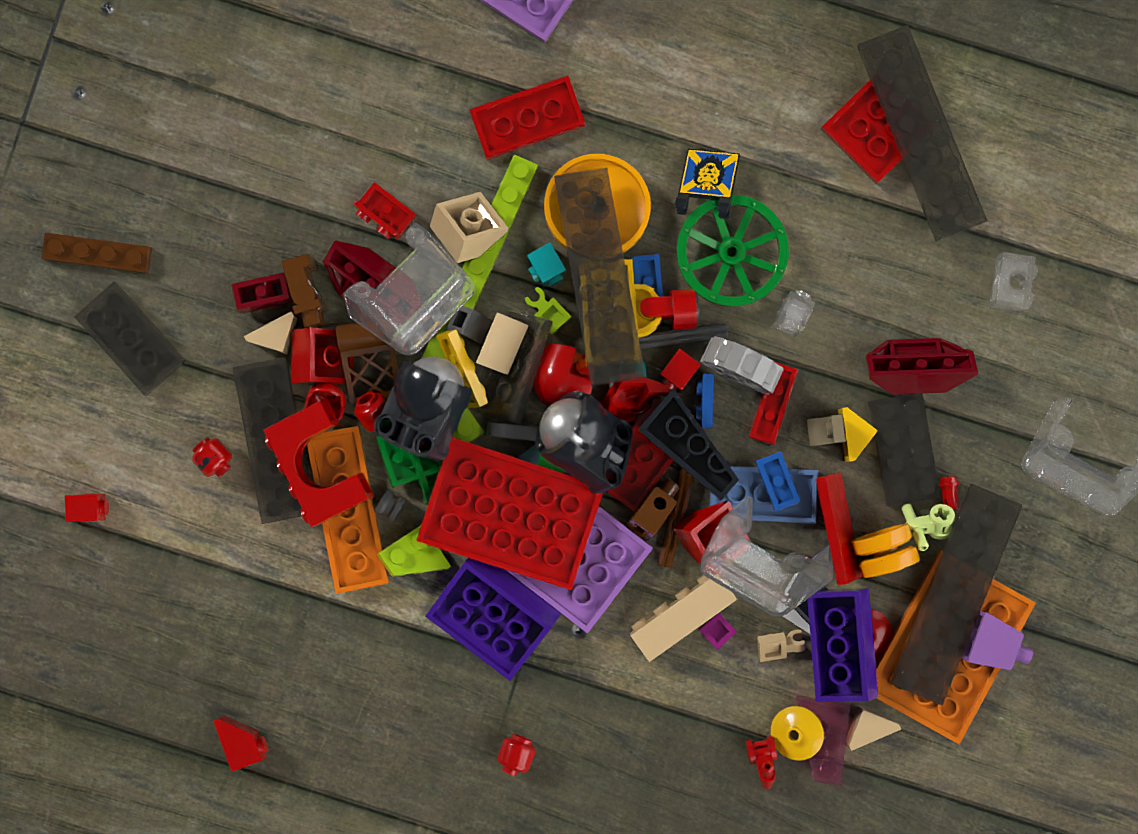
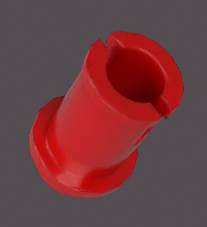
[938,476,961,510]

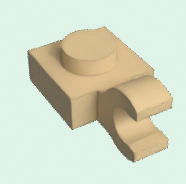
[757,630,805,662]

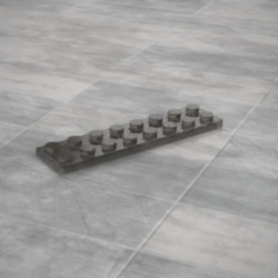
[857,25,988,242]
[554,168,645,387]
[890,484,1023,705]

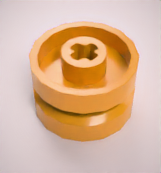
[851,523,920,578]

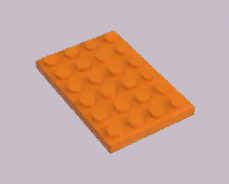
[876,550,1036,744]

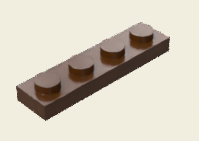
[41,233,152,274]

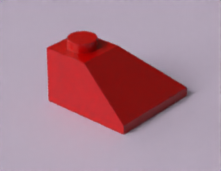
[673,500,752,576]

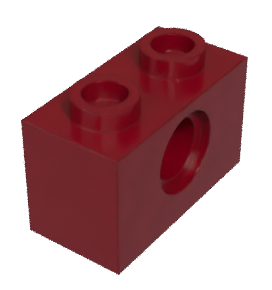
[231,272,295,314]

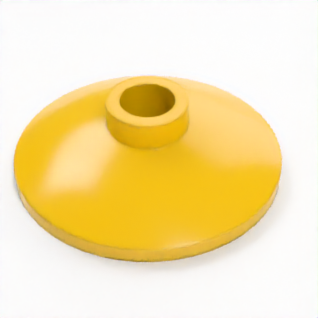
[771,706,824,760]

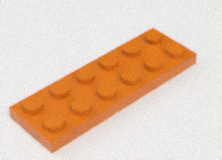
[307,426,389,594]

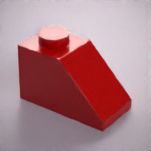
[213,715,268,772]

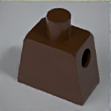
[625,479,680,541]

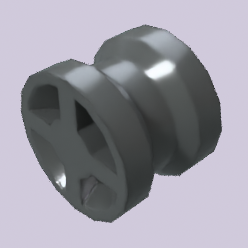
[375,489,407,523]

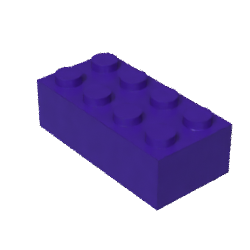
[807,588,878,702]

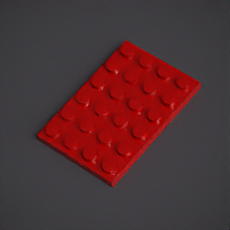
[416,437,603,590]

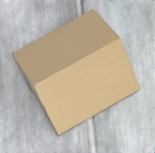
[476,312,529,375]

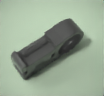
[485,419,538,441]

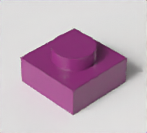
[698,613,737,650]

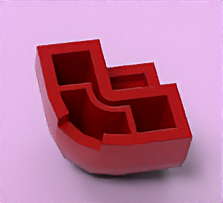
[531,344,596,407]

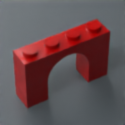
[264,400,375,527]

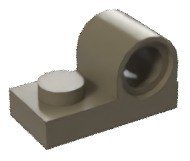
[807,414,845,446]

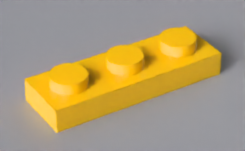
[436,329,488,408]

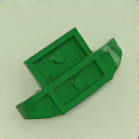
[375,436,442,505]

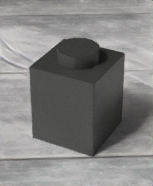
[447,305,494,345]

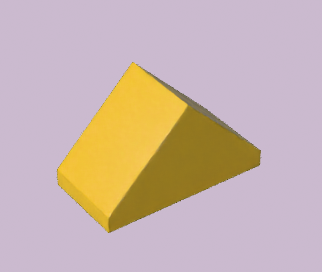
[838,407,878,462]

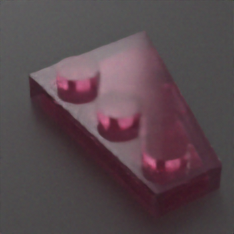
[796,696,850,785]

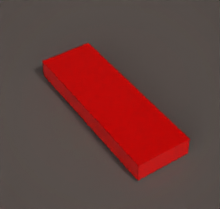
[748,362,798,445]

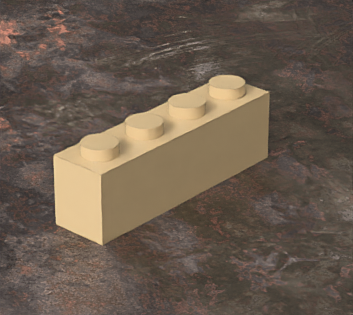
[630,572,737,662]

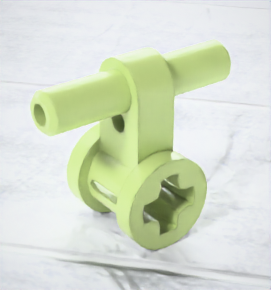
[901,504,955,551]

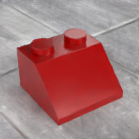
[291,328,354,385]

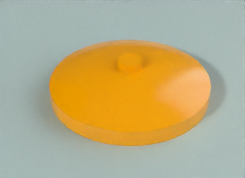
[544,154,651,259]

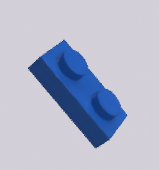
[632,254,663,297]
[695,374,714,429]
[755,451,801,511]

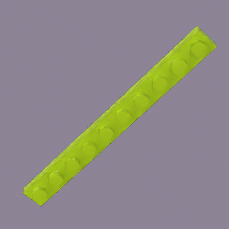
[421,154,538,359]

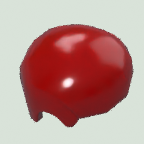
[304,383,346,421]

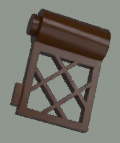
[336,317,398,404]

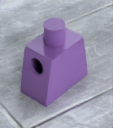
[961,610,1033,670]

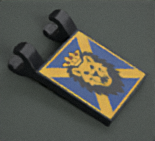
[675,149,740,219]

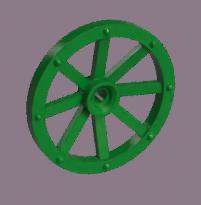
[676,195,789,307]

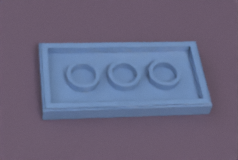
[709,466,818,524]

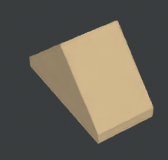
[244,311,298,354]
[845,706,901,751]

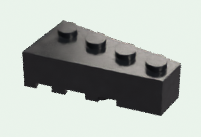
[638,388,739,501]

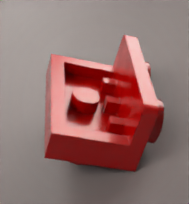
[353,182,417,241]

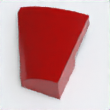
[601,373,670,423]

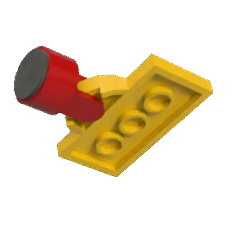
[579,259,699,366]

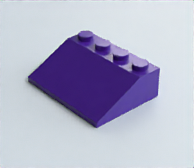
[425,558,561,681]

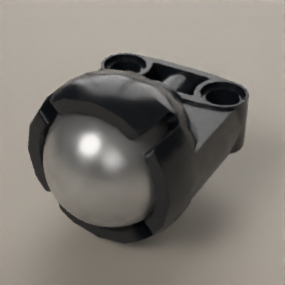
[374,357,472,462]
[535,390,633,494]

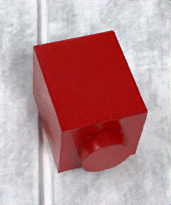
[659,349,701,392]
[65,494,109,522]

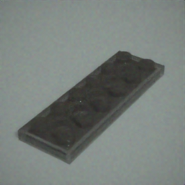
[232,357,309,524]

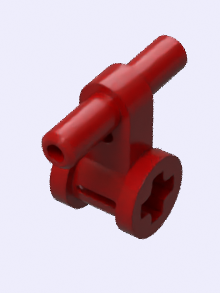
[745,736,777,790]

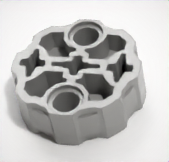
[700,336,784,394]

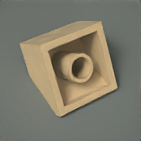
[430,192,508,263]

